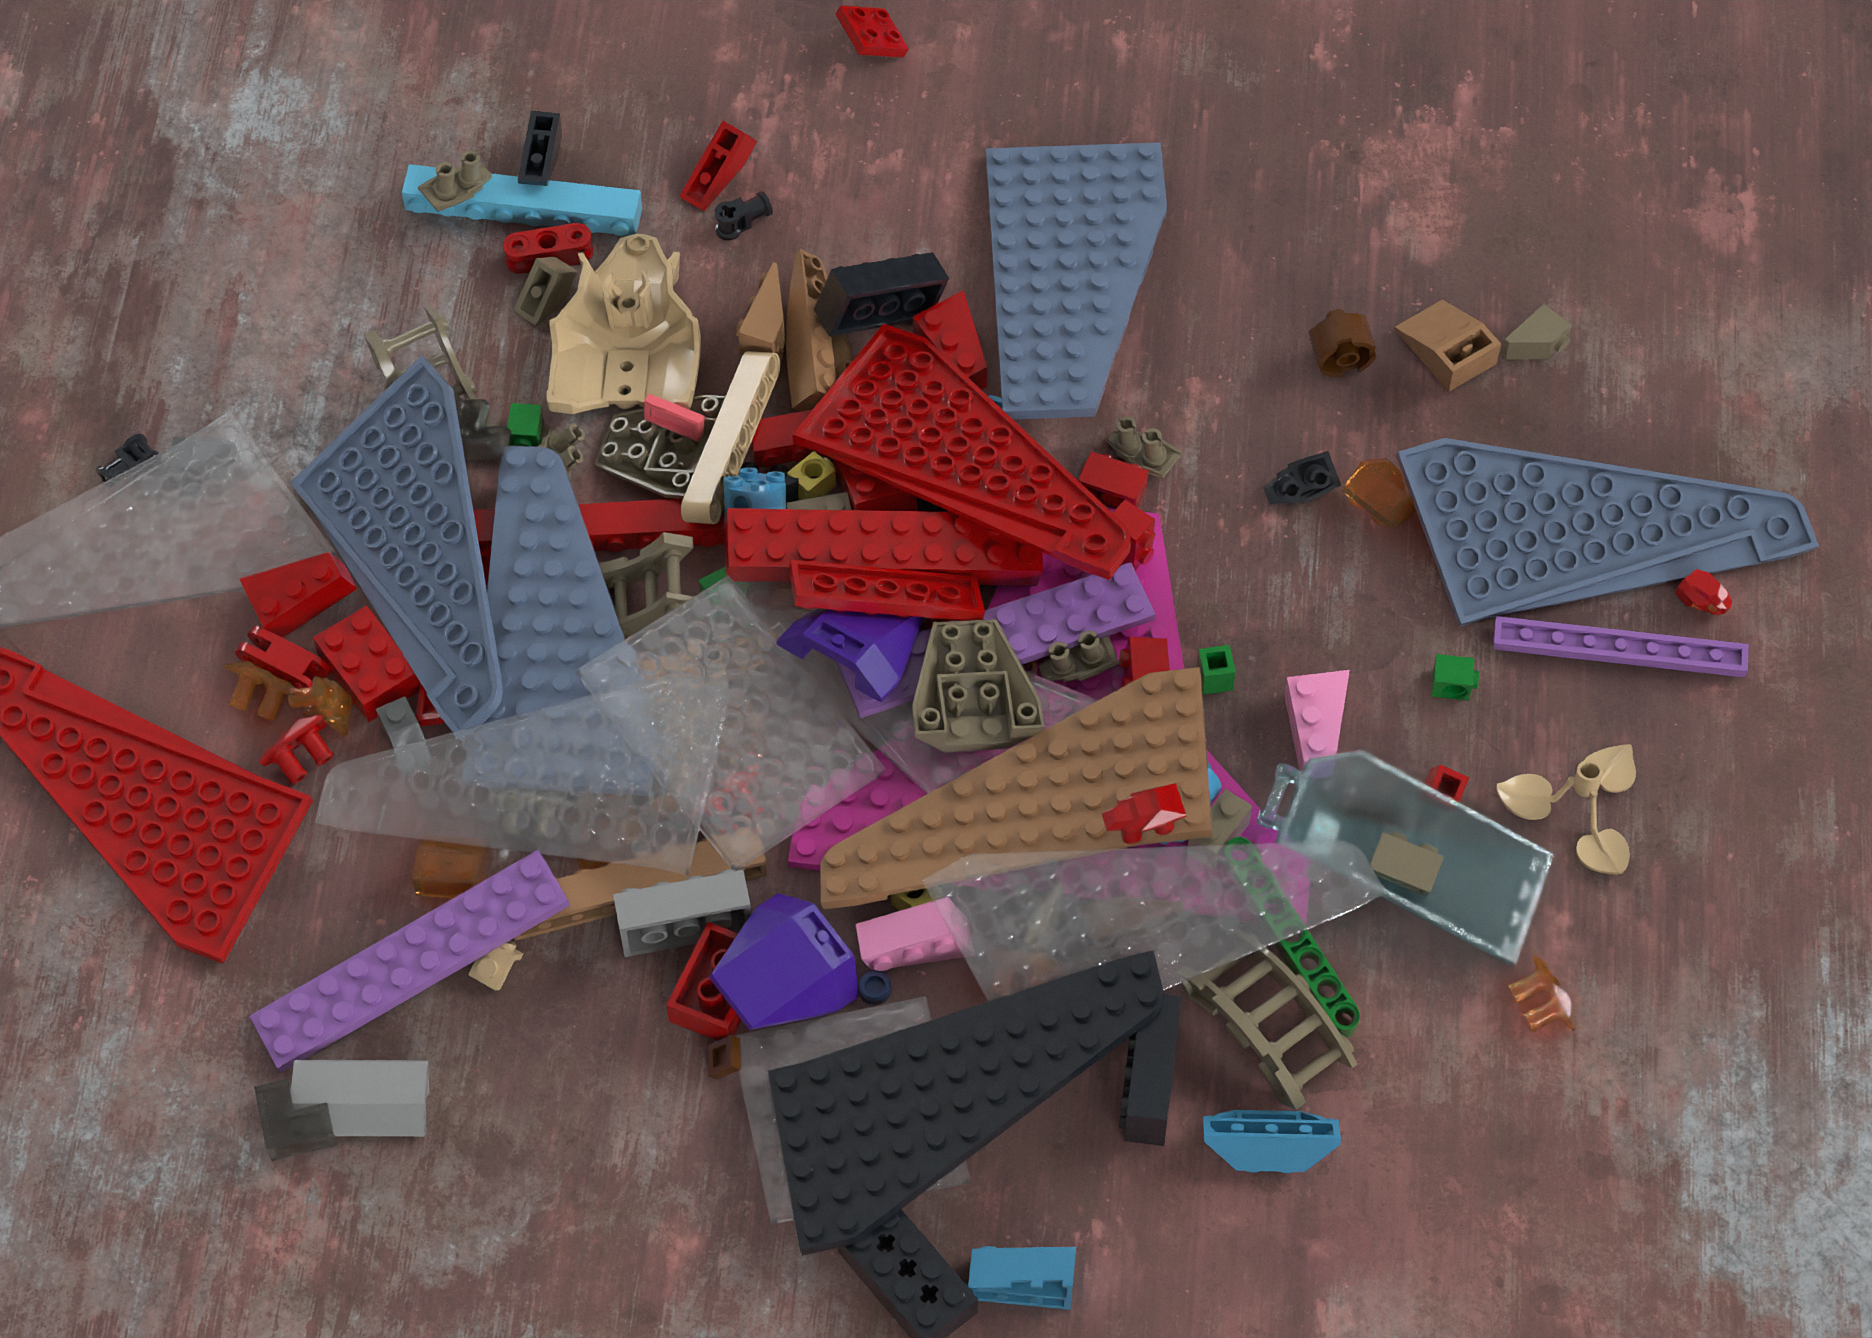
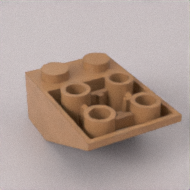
[736,262,786,365]
[1394,300,1501,392]

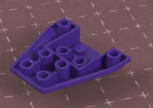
[776,608,925,703]
[709,893,859,1030]

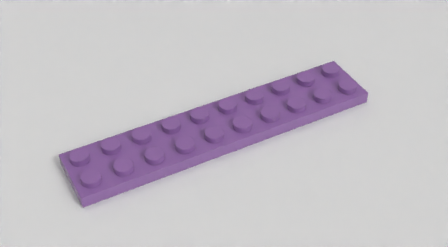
[837,562,1155,719]
[249,850,571,1073]

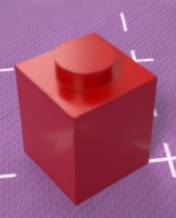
[1418,764,1469,811]

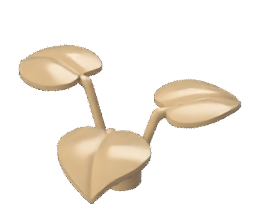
[1496,744,1636,875]

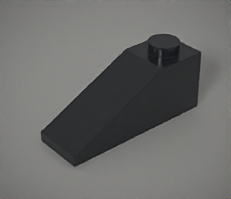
[518,111,562,186]

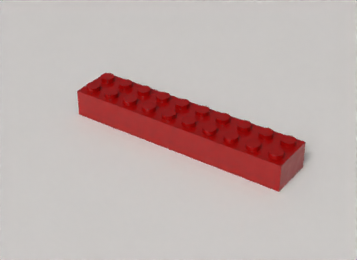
[724,508,1043,586]

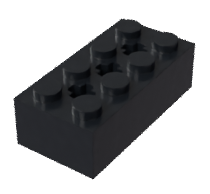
[813,252,950,336]
[1119,994,1182,1146]
[838,1209,978,1338]

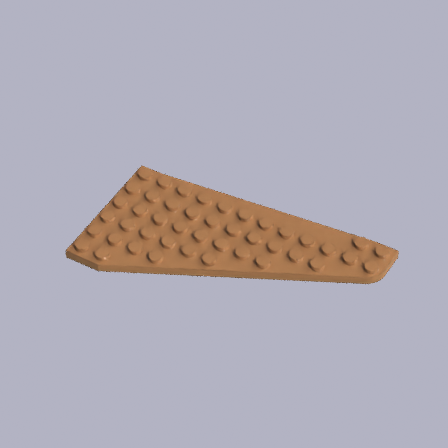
[820,667,1213,909]

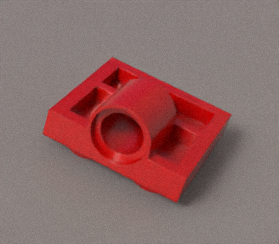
[835,5,909,57]

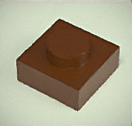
[707,1035,741,1079]

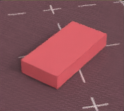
[644,394,704,442]

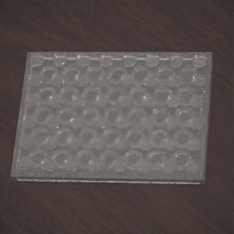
[576,575,885,871]

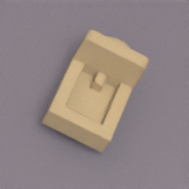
[468,940,523,991]

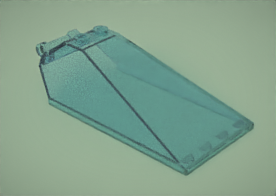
[1257,749,1553,966]

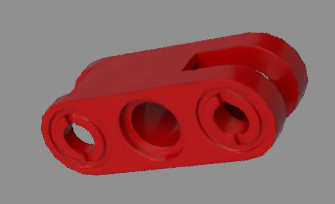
[503,223,594,274]
[235,626,331,697]

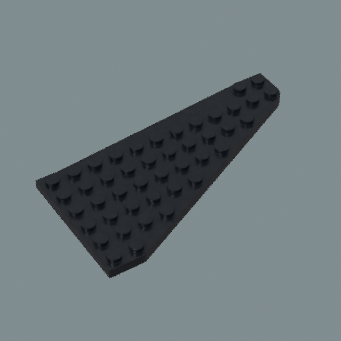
[768,950,1164,1256]

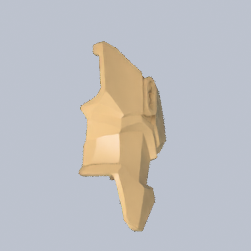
[547,234,701,414]

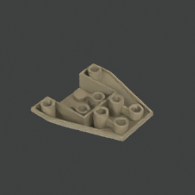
[594,395,726,499]
[912,619,1044,752]

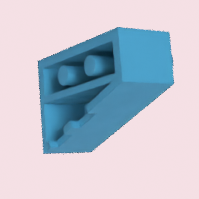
[968,1246,1076,1310]

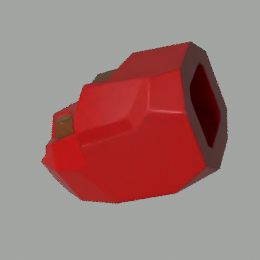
[1675,569,1732,615]

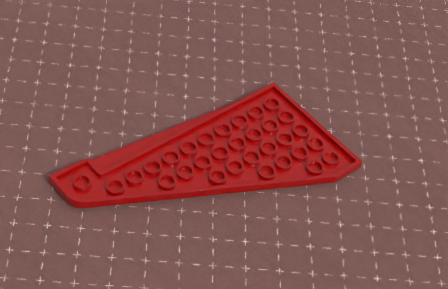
[792,323,1131,580]
[0,647,313,964]

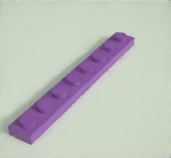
[1493,616,1749,677]

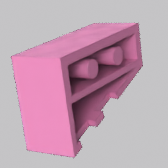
[1284,670,1350,779]
[856,897,975,971]

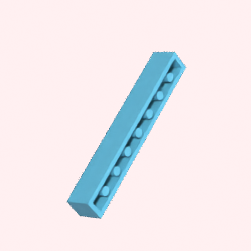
[402,164,642,236]

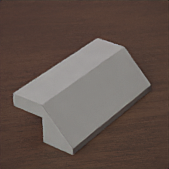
[289,1060,429,1137]

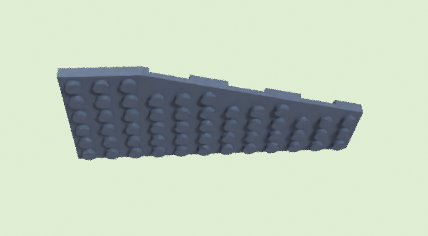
[986,143,1167,419]

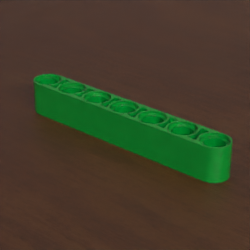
[1223,837,1360,1038]

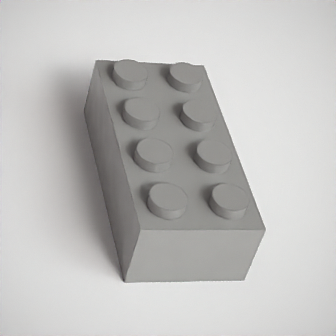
[613,869,751,957]

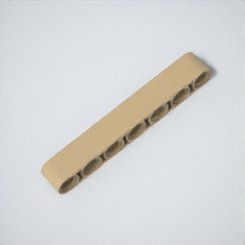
[681,351,780,524]

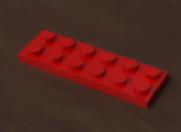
[788,560,985,621]

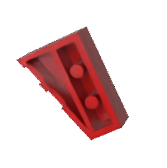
[913,290,987,390]
[239,552,357,638]

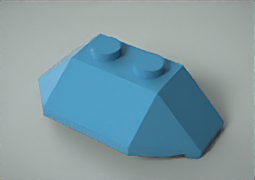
[1203,1110,1341,1173]

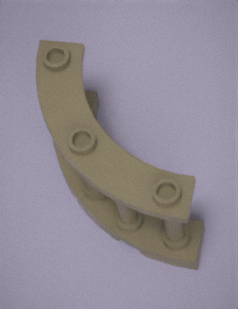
[364,305,507,460]
[600,532,696,642]
[1175,928,1358,1110]

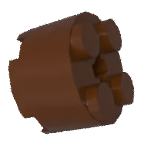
[1308,309,1376,377]

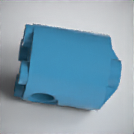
[723,468,786,522]

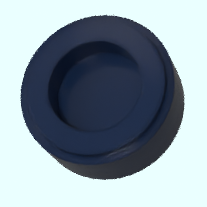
[858,970,891,1005]

